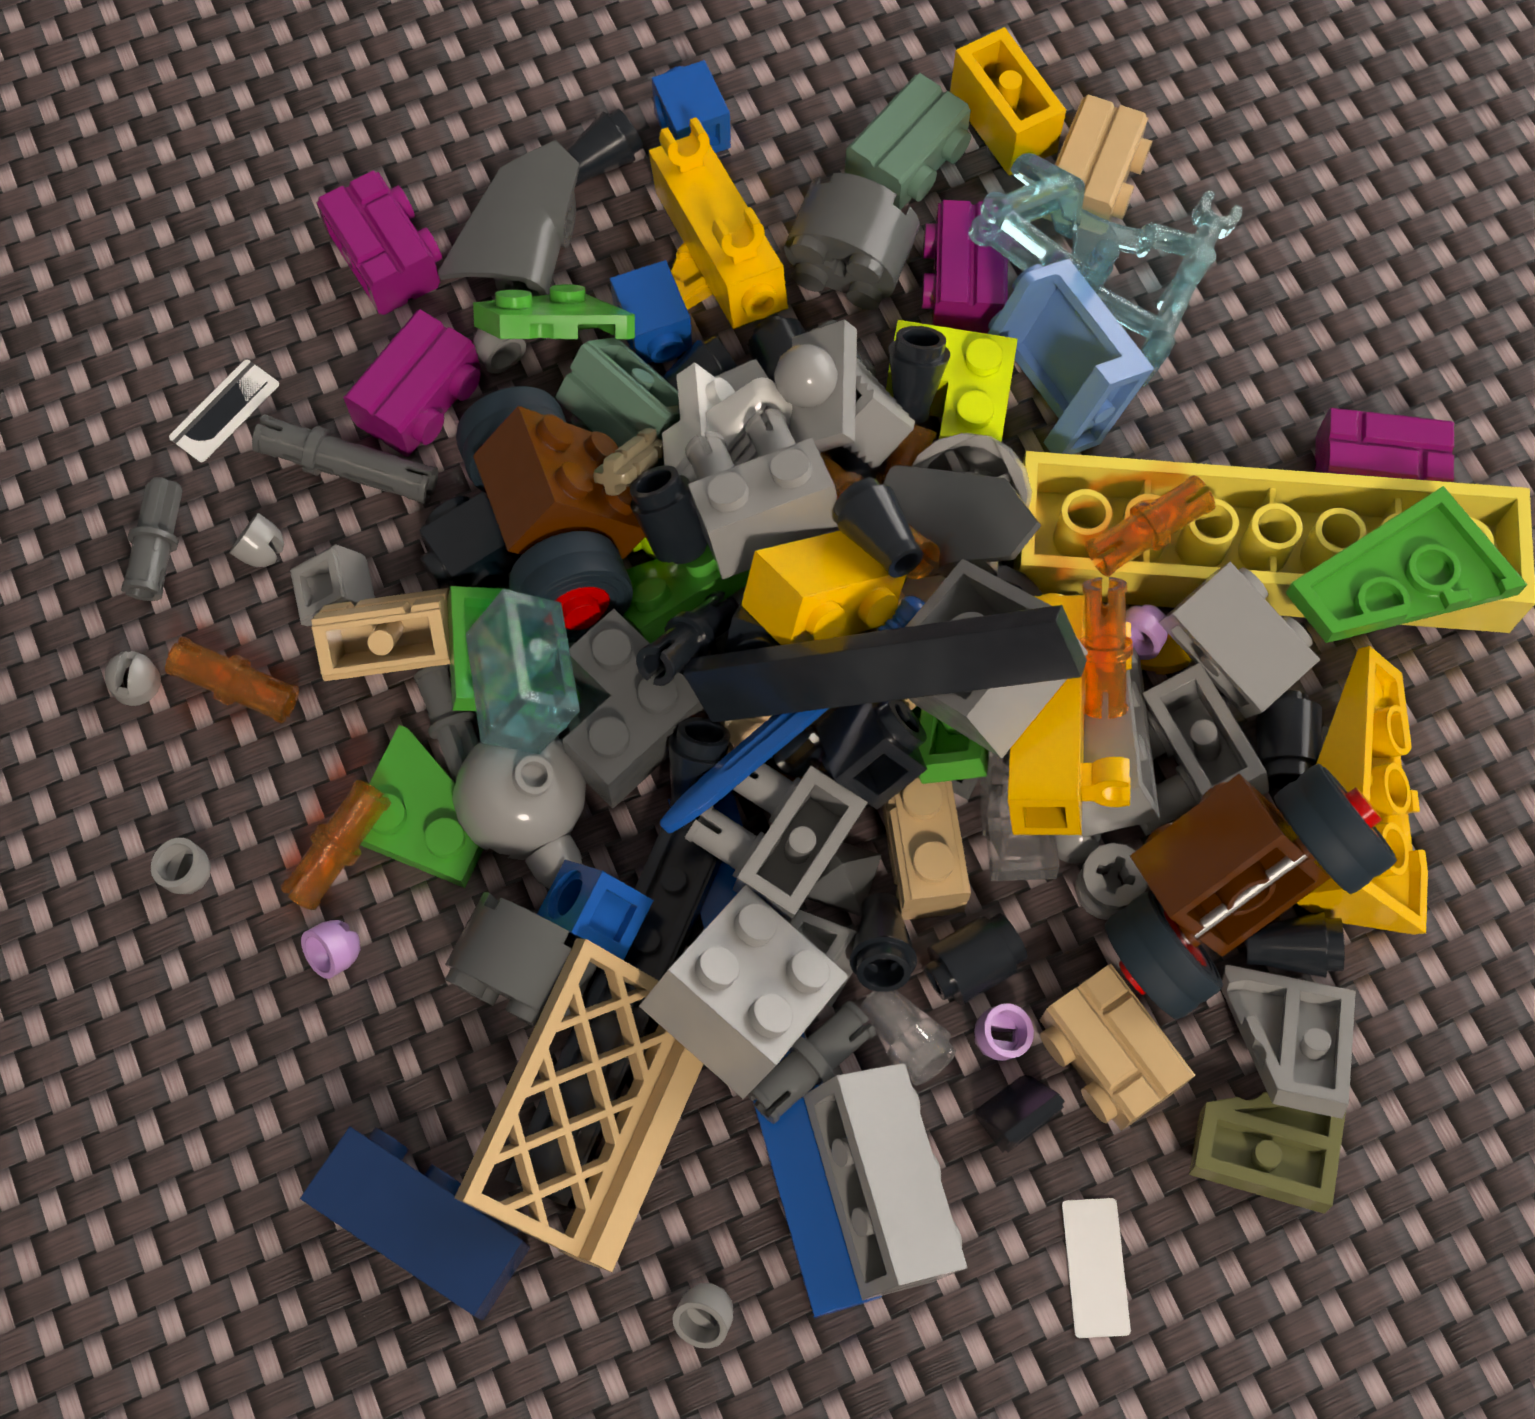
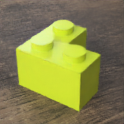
[886,320,1018,442]

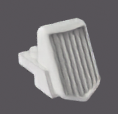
[662,362,792,483]

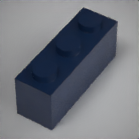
[300,1127,530,1321]

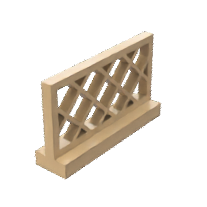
[455,938,703,1272]

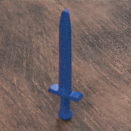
[660,596,925,833]

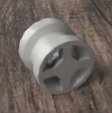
[1075,843,1148,920]

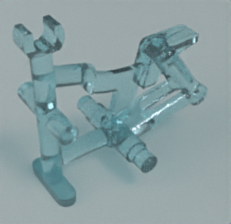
[969,153,1242,387]

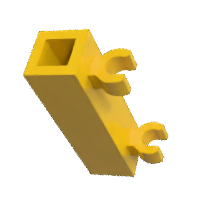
[648,117,788,329]
[1008,593,1132,835]

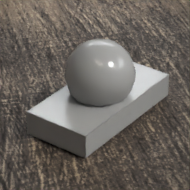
[774,319,857,453]

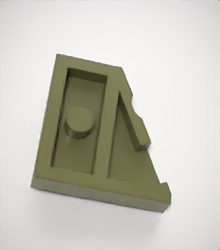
[1189,1092,1346,1214]

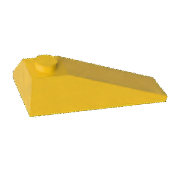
[1297,646,1428,935]

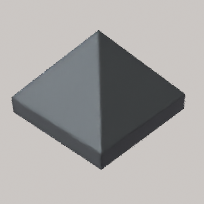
[806,842,882,916]

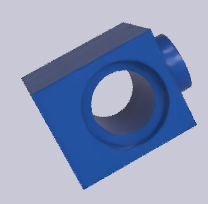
[652,60,731,153]
[610,260,692,364]
[537,860,654,960]

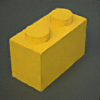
[950,27,1066,176]
[741,531,907,645]

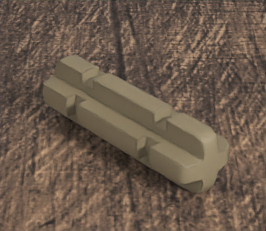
[593,428,664,496]

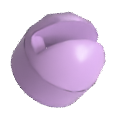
[1119,605,1168,660]
[301,920,361,979]
[974,1003,1034,1061]

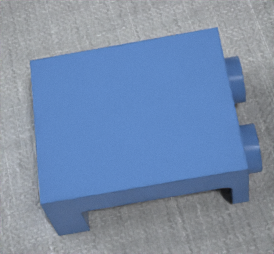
[988,259,1155,454]

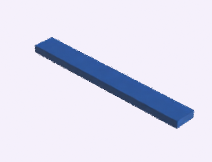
[668,790,882,1319]

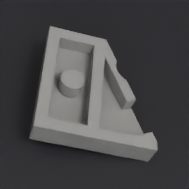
[1221,965,1356,1119]

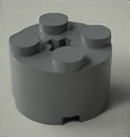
[784,173,920,310]
[445,892,597,1027]

